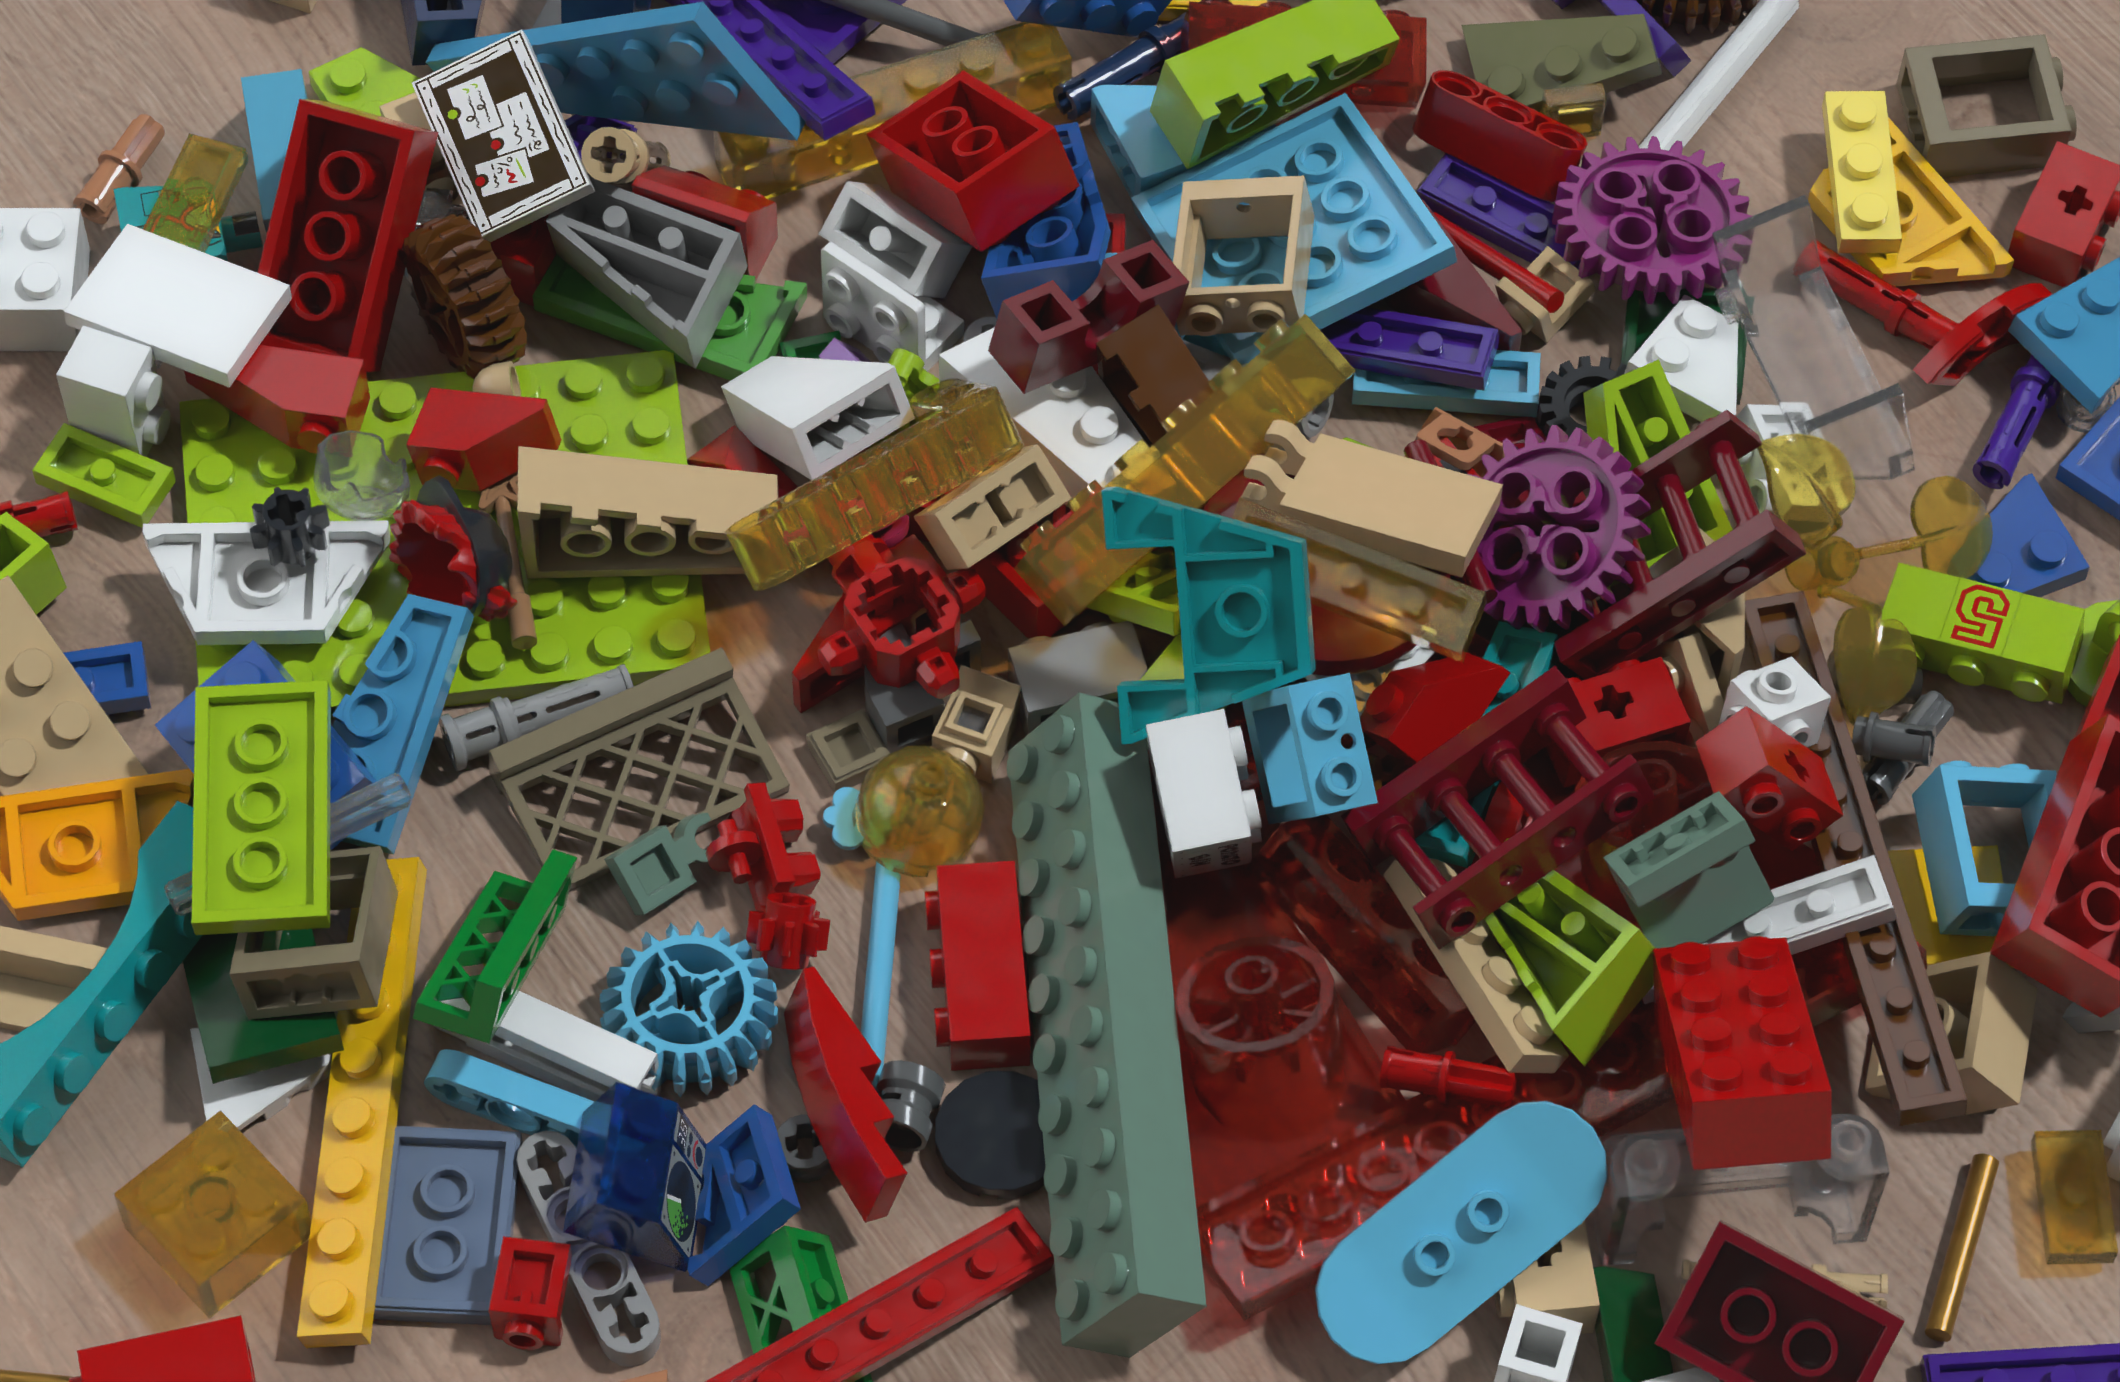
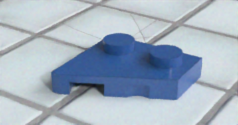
[1946,473,2090,597]
[687,1104,801,1286]

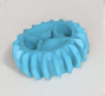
[599,921,778,1097]

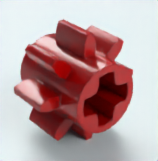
[746,892,830,970]

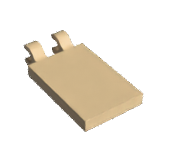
[1240,420,1503,577]

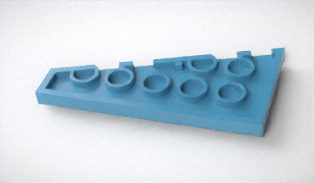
[426,1,806,141]

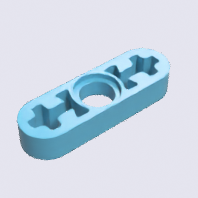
[424,1049,615,1156]

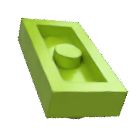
[32,423,176,528]

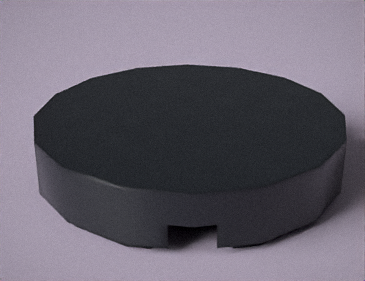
[935,1071,1046,1199]

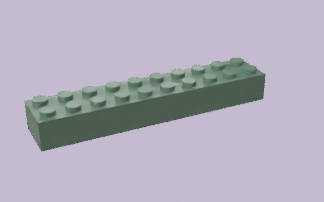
[1006,692,1207,1358]

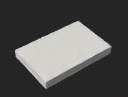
[63,224,292,388]

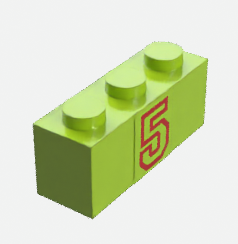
[1877,562,2085,704]

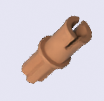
[73,114,165,224]

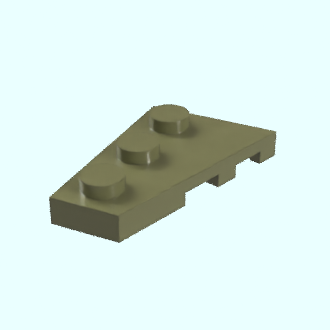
[1461,14,1663,114]

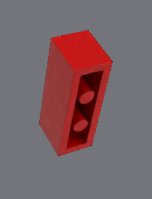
[924,860,1031,1071]

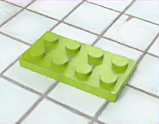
[191,680,331,935]

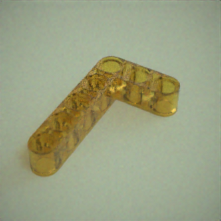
[725,378,1024,591]

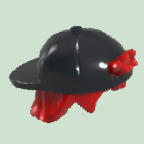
[389,475,518,622]

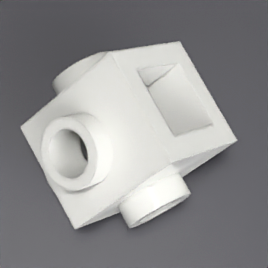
[1718,656,1831,747]

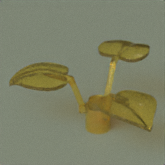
[1757,434,1993,726]

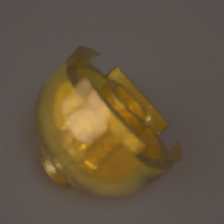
[852,746,985,877]

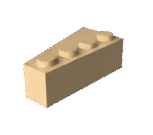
[517,446,780,579]

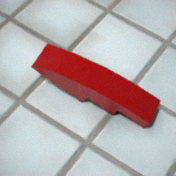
[784,966,907,1223]

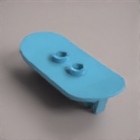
[1315,1101,1608,1365]

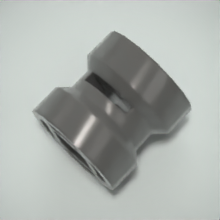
[876,1060,946,1152]

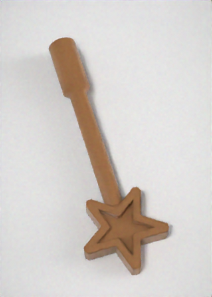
[470,471,537,650]

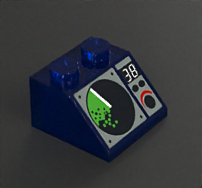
[563,1082,706,1272]

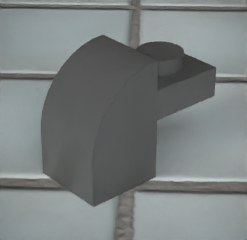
[864,620,981,756]

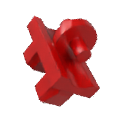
[705,782,821,911]

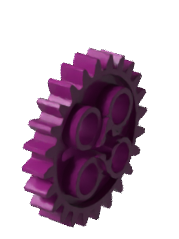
[1552,136,1753,305]
[1454,425,1651,633]

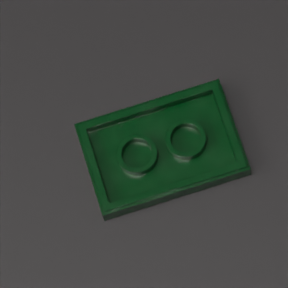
[183,929,344,1084]

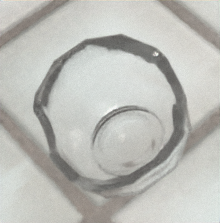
[314,430,410,521]

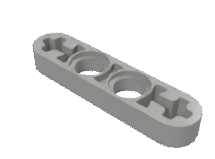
[517,1131,661,1367]

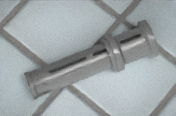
[439,664,633,771]

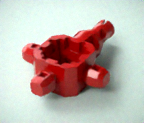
[803,491,986,699]

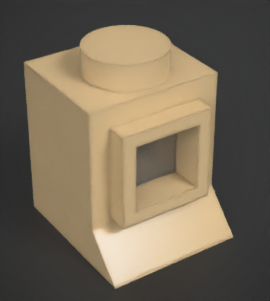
[932,665,1021,784]

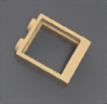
[1173,175,1315,336]

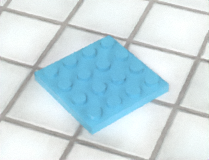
[1131,93,1457,366]

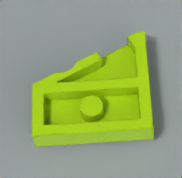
[1082,546,1181,636]

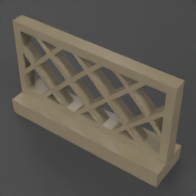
[489,647,790,891]

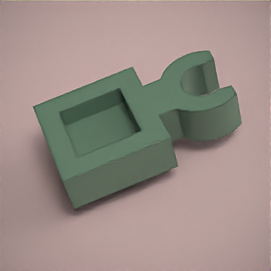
[604,813,711,915]

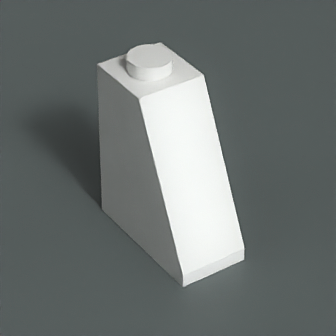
[721,356,915,481]

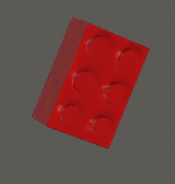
[866,70,1080,252]

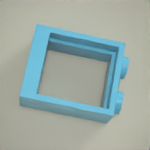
[1242,673,1378,825]
[1912,761,2057,936]

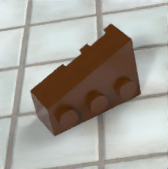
[1096,304,1265,510]

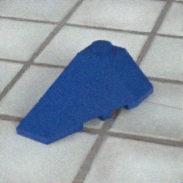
[981,122,1111,318]

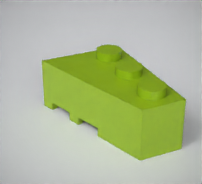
[1583,359,1733,587]
[1484,838,1655,1067]

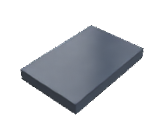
[373,1126,523,1325]

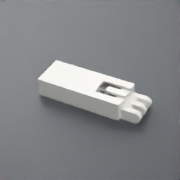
[425,979,661,1125]

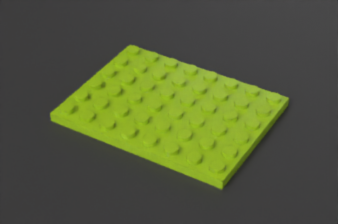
[179,350,710,720]

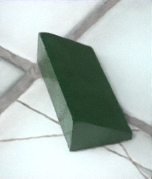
[1593,1266,1673,1382]

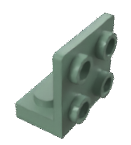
[1603,791,1774,948]

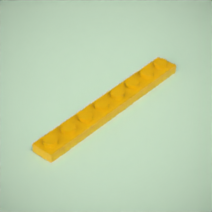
[297,857,427,1348]

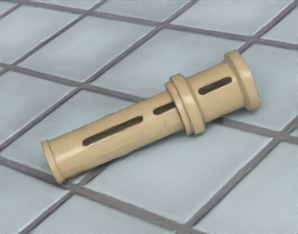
[581,127,671,184]

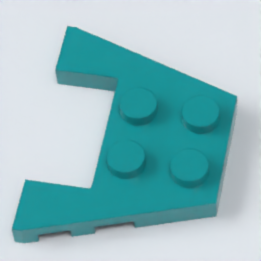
[1101,486,1316,744]

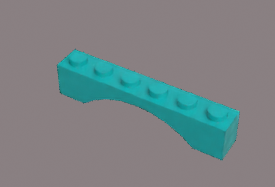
[0,801,203,1167]

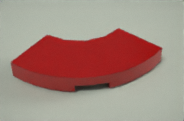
[1913,283,2052,386]

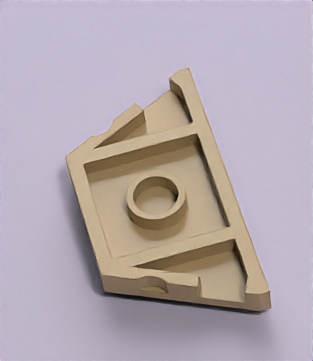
[0,575,148,796]

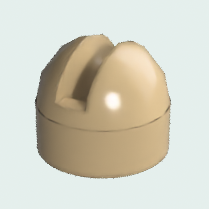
[473,361,522,397]

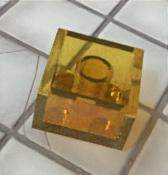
[114,1110,311,1319]

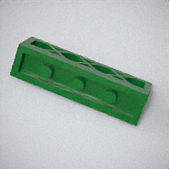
[413,849,577,1044]
[729,1225,873,1382]

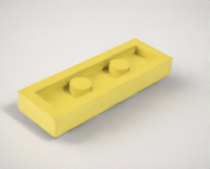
[1822,91,1902,253]

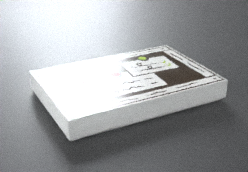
[412,29,595,242]

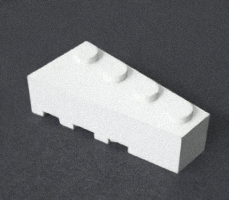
[939,327,1175,510]

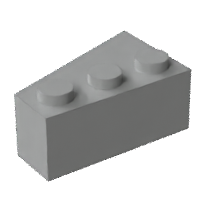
[546,176,748,369]

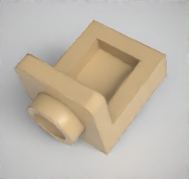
[1495,246,1595,343]

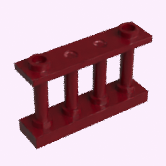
[1520,410,1807,680]
[1341,666,1655,950]

